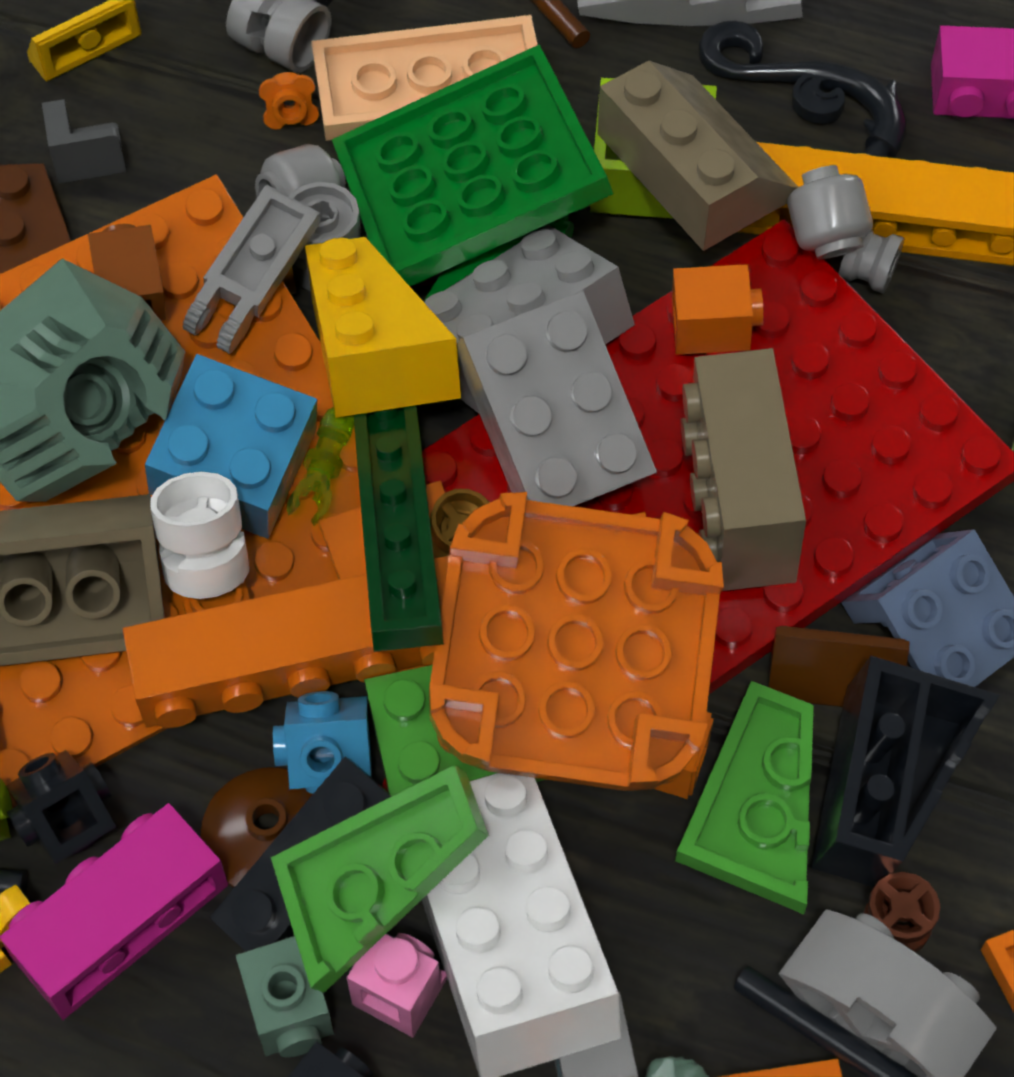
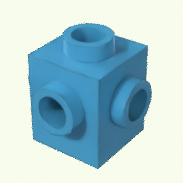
[273,691,372,794]

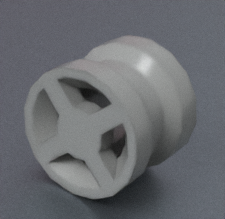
[839,230,904,293]

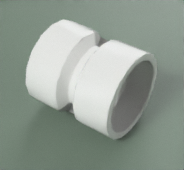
[150,472,249,599]

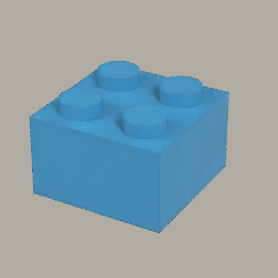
[145,354,317,539]

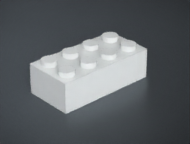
[422,773,621,1077]

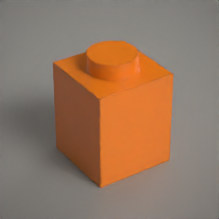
[672,264,763,355]

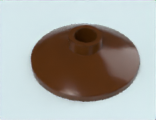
[201,767,313,888]

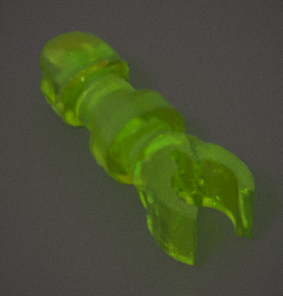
[287,407,354,526]

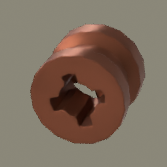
[863,872,940,953]

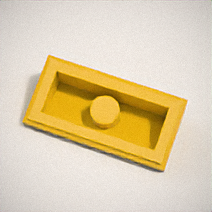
[27,0,142,81]

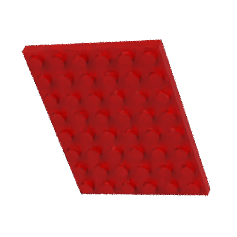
[422,219,1014,694]

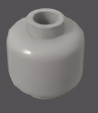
[255,144,345,197]
[787,165,873,260]

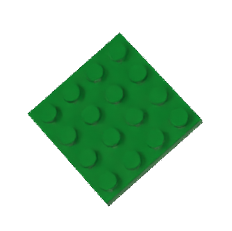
[331,44,614,286]

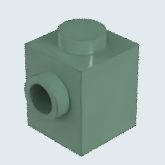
[236,936,334,1057]

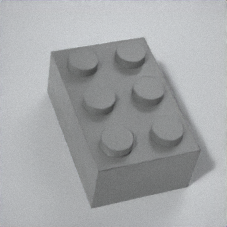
[424,225,635,413]
[457,290,657,507]

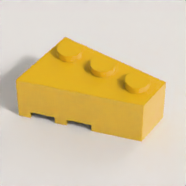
[305,237,461,418]

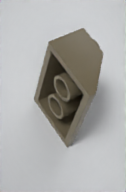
[597,61,798,251]
[0,494,165,666]

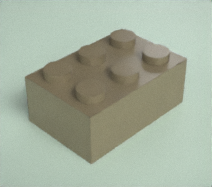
[681,348,806,591]

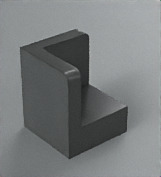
[42,99,126,184]

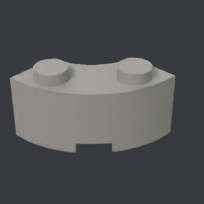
[778,909,997,1077]

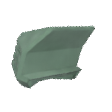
[0,259,186,502]

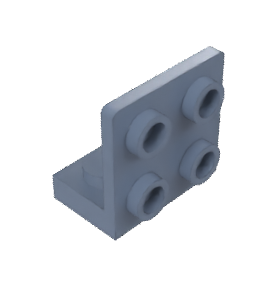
[841,529,1014,687]

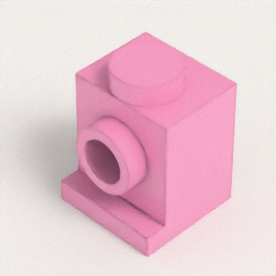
[347,933,447,1038]

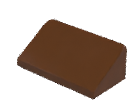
[768,626,910,707]

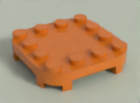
[429,492,724,791]

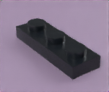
[210,757,392,952]

